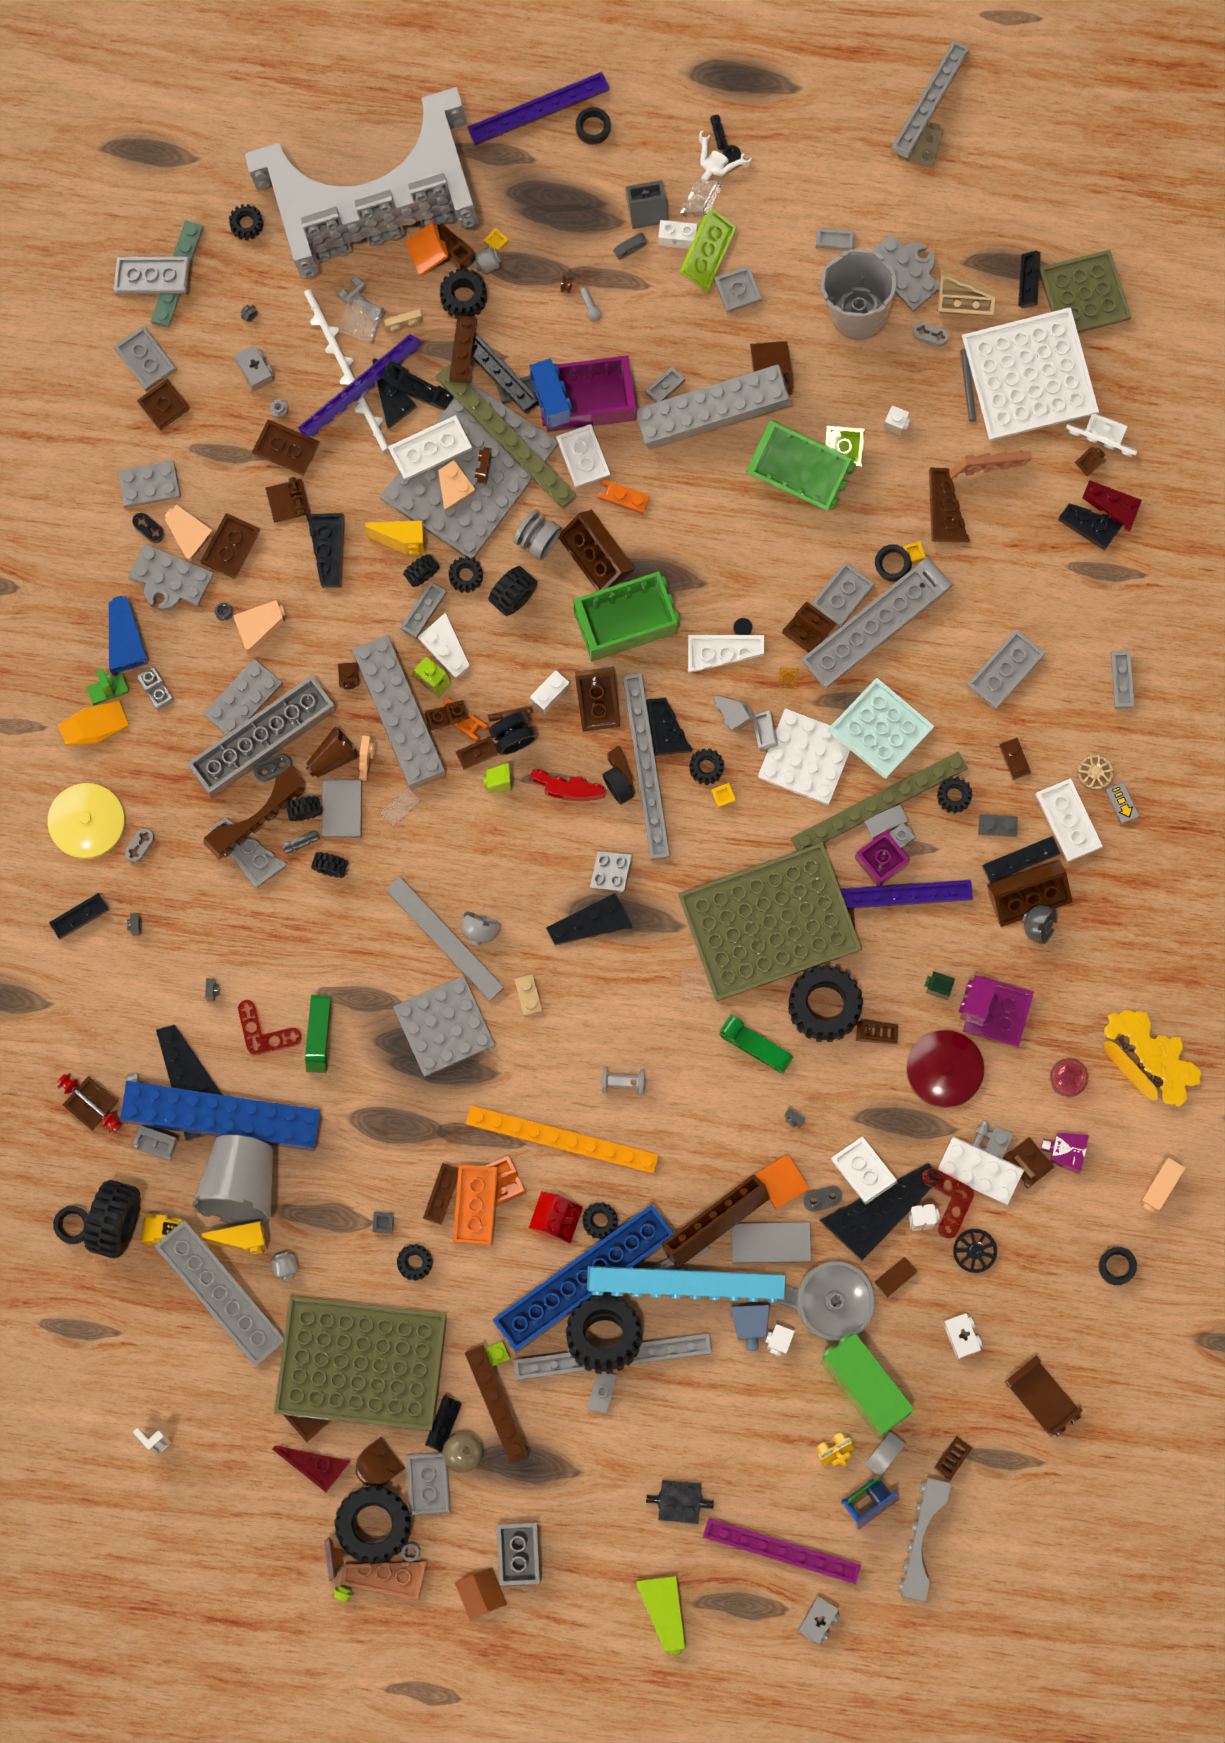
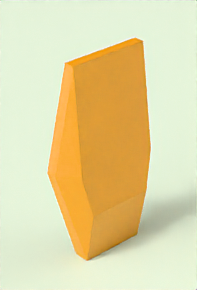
[58,701,129,746]

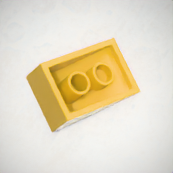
[365,521,424,557]
[202,1221,267,1256]

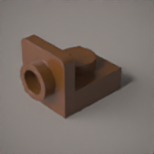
[1075,447,1107,476]
[338,662,359,690]

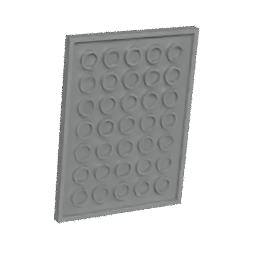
[380,381,558,559]

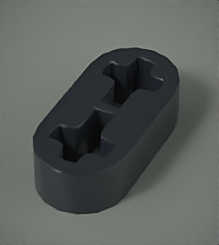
[132,513,164,543]

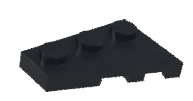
[1058,503,1123,551]
[646,697,693,756]

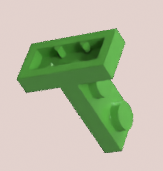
[86,669,129,706]

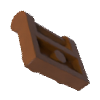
[1003,1138,1054,1189]

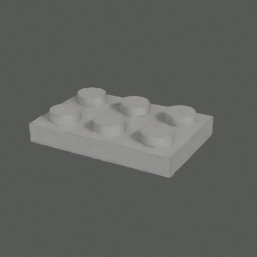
[118,460,180,508]

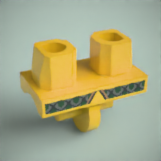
[817,1432,854,1468]

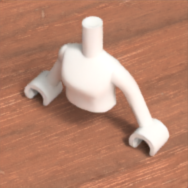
[699,131,752,183]

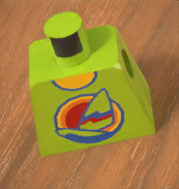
[412,657,451,698]

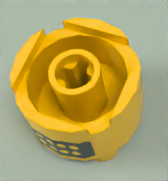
[140,1215,183,1245]

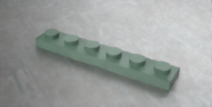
[151,221,203,328]

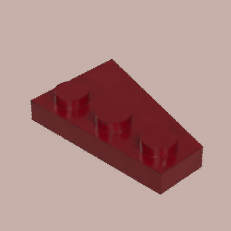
[1082,480,1142,532]

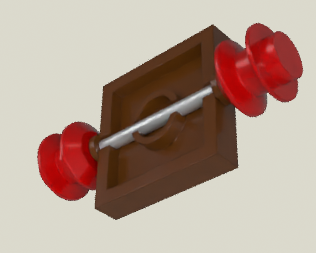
[57,1073,123,1133]

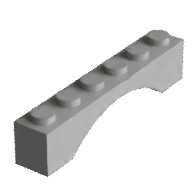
[898,1478,951,1602]

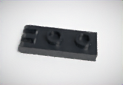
[425,1396,461,1452]

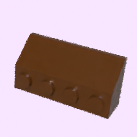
[559,510,635,591]
[987,860,1073,927]

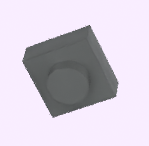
[127,913,140,936]
[205,978,219,1001]
[784,1108,805,1128]
[372,1212,394,1234]

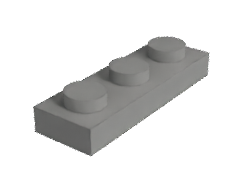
[400,581,447,639]
[1111,651,1134,709]

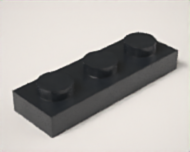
[1018,250,1041,308]
[49,893,109,940]

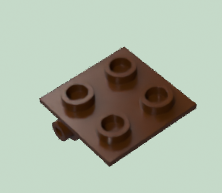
[265,477,311,523]

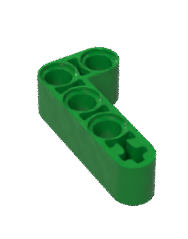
[305,995,331,1073]
[719,1015,794,1074]

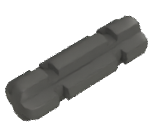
[282,830,319,854]

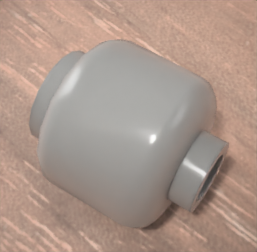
[473,247,502,274]
[270,1251,298,1281]

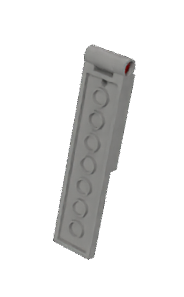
[801,557,953,689]

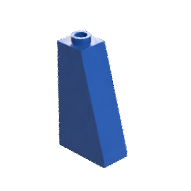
[109,596,148,675]

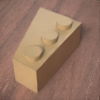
[937,269,995,315]

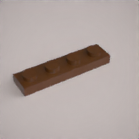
[449,315,476,383]

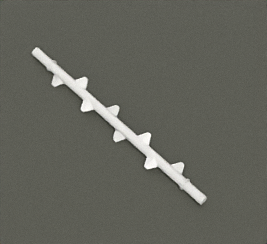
[304,289,389,452]

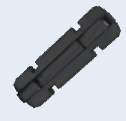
[710,114,728,150]

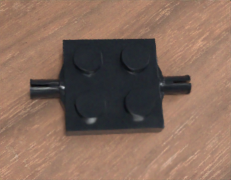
[646,1480,714,1524]

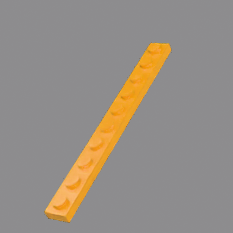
[466,1105,659,1175]

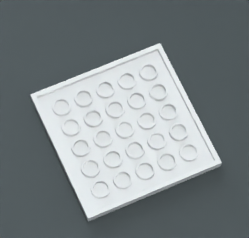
[962,307,1099,441]

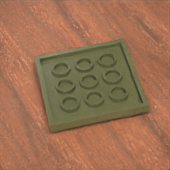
[1039,250,1131,333]

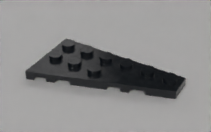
[156,1025,222,1141]
[819,1163,942,1261]

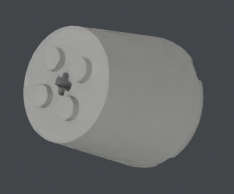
[821,249,896,339]
[192,1135,273,1225]

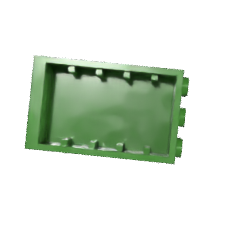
[746,420,856,511]
[573,571,680,662]
[821,1333,914,1438]

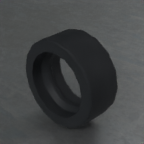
[576,107,610,145]
[875,544,912,582]
[602,766,634,805]
[53,1206,88,1244]
[1099,1247,1137,1285]

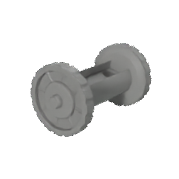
[600,1067,646,1095]

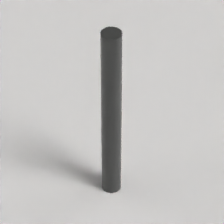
[960,349,976,422]

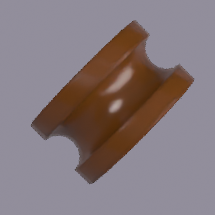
[560,276,572,293]

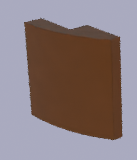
[782,601,836,653]

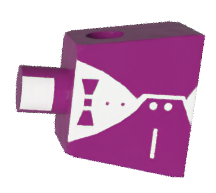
[1041,1133,1089,1174]

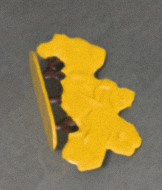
[1103,1010,1201,1107]

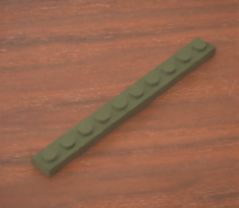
[435,365,576,509]
[791,751,968,851]

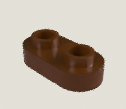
[474,447,492,484]

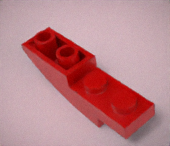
[530,769,606,801]

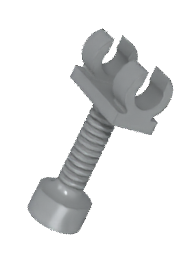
[337,276,385,322]

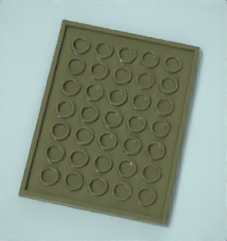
[678,842,862,1002]
[274,1296,446,1431]

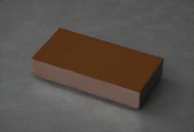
[875,1257,917,1297]

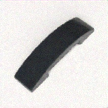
[382,360,453,410]

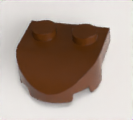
[355,1438,405,1487]

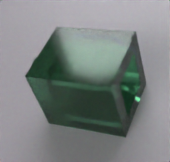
[924,971,955,1000]

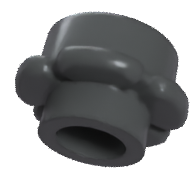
[241,305,258,322]
[214,603,233,621]

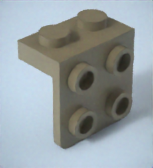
[898,122,944,167]

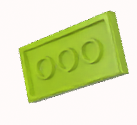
[680,207,736,291]

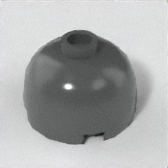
[1022,905,1058,944]

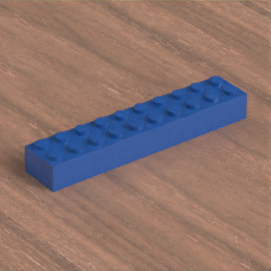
[120,1081,320,1151]
[492,1204,674,1353]

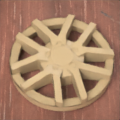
[1077,754,1113,790]

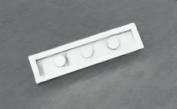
[133,1428,172,1456]

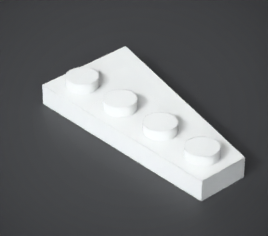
[688,635,764,673]

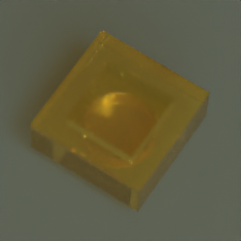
[778,667,799,689]

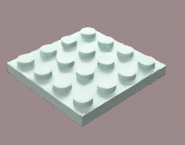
[828,678,934,780]

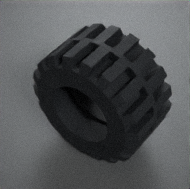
[440,268,487,319]
[488,566,537,616]

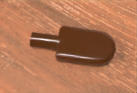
[488,706,533,722]

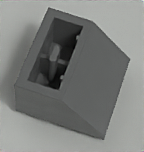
[626,180,669,229]

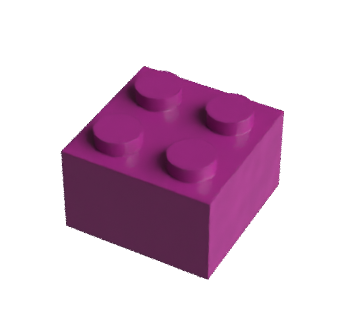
[855,831,910,887]
[958,975,997,1026]

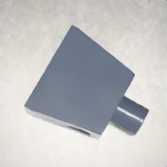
[731,1305,769,1351]

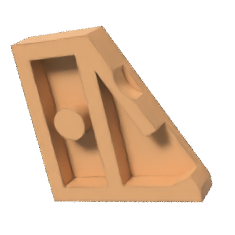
[438,460,476,511]
[359,736,375,781]

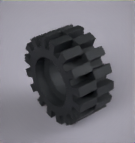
[229,204,263,241]
[403,554,439,587]
[448,556,483,593]
[689,748,724,785]
[937,777,972,813]
[286,796,322,821]
[311,852,348,878]
[582,1202,618,1239]
[397,1244,433,1281]

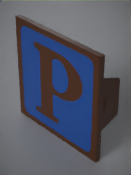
[324,1537,344,1581]

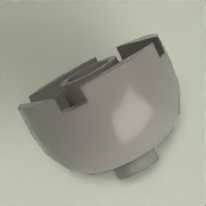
[461,912,501,946]

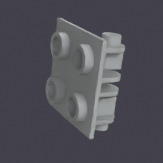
[590,851,632,894]

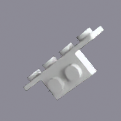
[1066,414,1138,457]

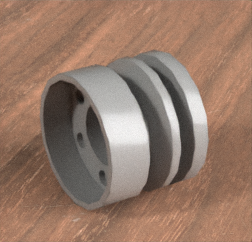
[513,510,562,560]

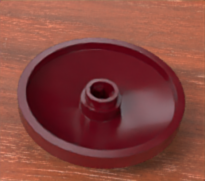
[906,1030,984,1108]

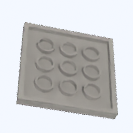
[393,976,495,1078]

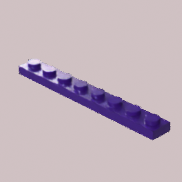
[467,72,609,145]
[298,334,422,438]
[840,880,973,909]

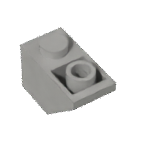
[713,695,756,731]

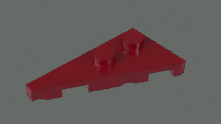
[272,1446,350,1493]

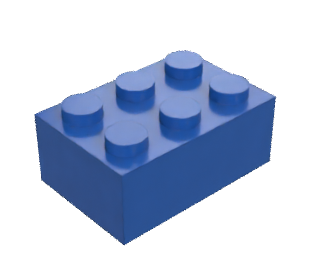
[530,358,572,429]

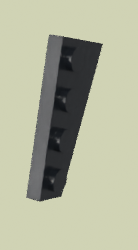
[306,513,344,588]
[546,893,632,946]

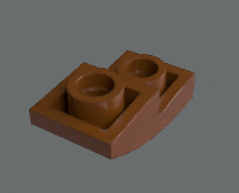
[425,700,469,731]

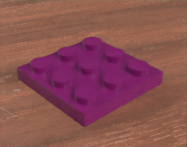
[962,976,1034,1048]

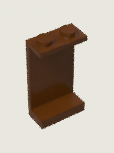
[1005,1355,1083,1437]

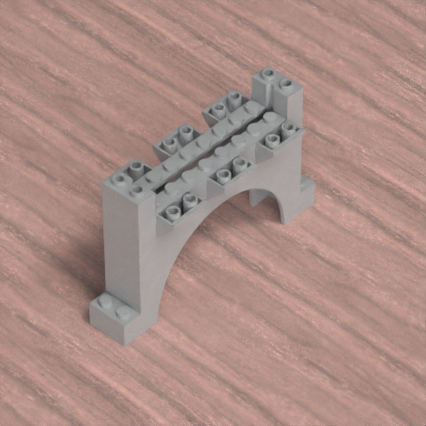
[244,87,479,278]

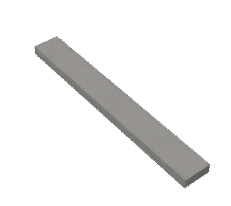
[891,41,970,158]
[386,877,504,1001]

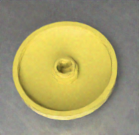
[48,783,125,859]

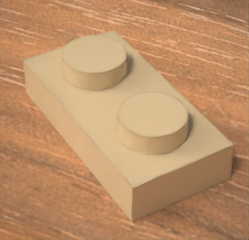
[384,309,422,333]
[514,974,542,1017]

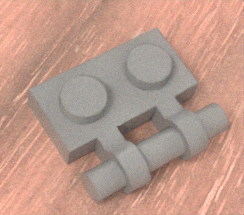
[971,1121,1013,1159]

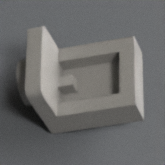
[889,823,915,848]

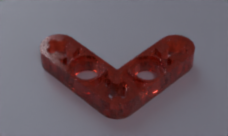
[238,1000,302,1055]
[921,1168,974,1238]

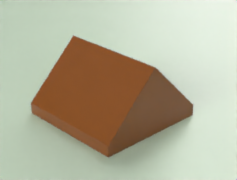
[455,1568,507,1620]

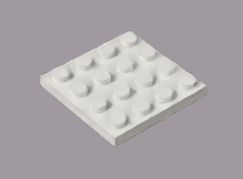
[757,708,850,806]

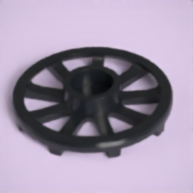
[953,1229,997,1273]

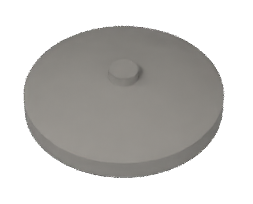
[796,1262,875,1341]

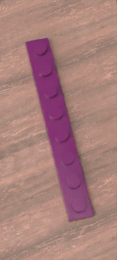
[703,1518,861,1585]

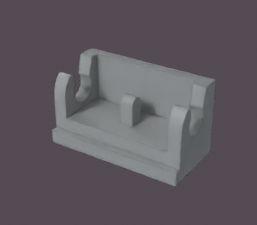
[133,1125,178,1161]

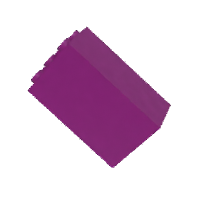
[539,355,636,432]

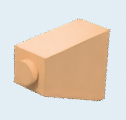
[165,505,214,563]
[233,600,286,655]
[1140,1158,1185,1213]

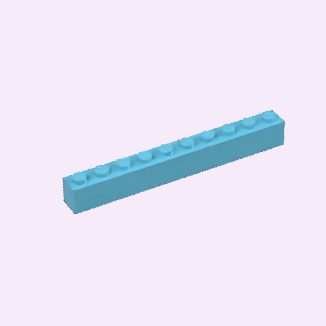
[587,1266,785,1303]

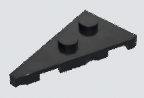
[372,358,417,429]

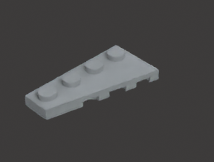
[210,817,287,889]

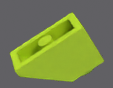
[483,763,511,793]

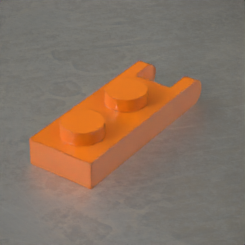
[596,479,650,514]
[439,698,489,742]

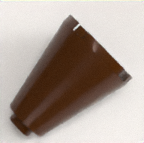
[306,727,360,777]

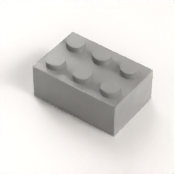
[497,1523,540,1587]

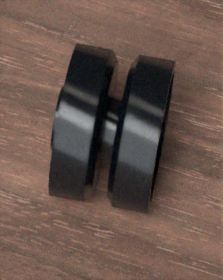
[489,712,537,755]

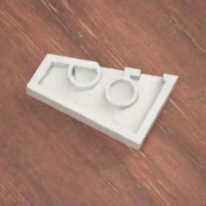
[417,613,470,680]

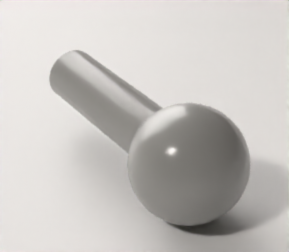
[580,287,601,321]

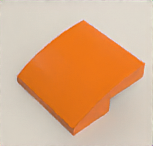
[406,222,448,275]
[754,1154,809,1209]
[485,1155,526,1207]

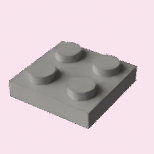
[714,266,762,313]

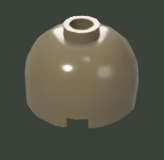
[442,1433,483,1473]

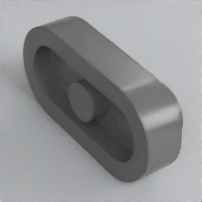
[254,754,291,782]
[803,1186,842,1212]

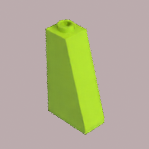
[636,1576,685,1655]

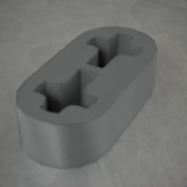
[613,233,648,259]

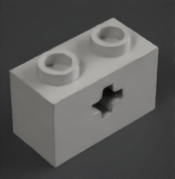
[234,345,274,392]
[797,1597,840,1645]

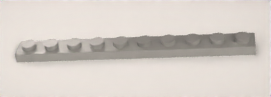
[623,673,670,860]
[514,1334,712,1381]

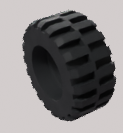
[788,966,863,1042]
[84,1180,141,1259]
[566,1295,642,1374]
[334,1485,411,1564]

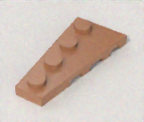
[949,450,1032,479]
[340,1561,427,1602]

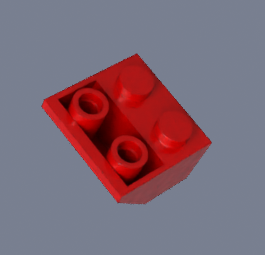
[529,1191,583,1244]

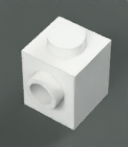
[883,406,910,436]
[765,1324,795,1357]

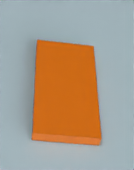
[453,1164,498,1245]

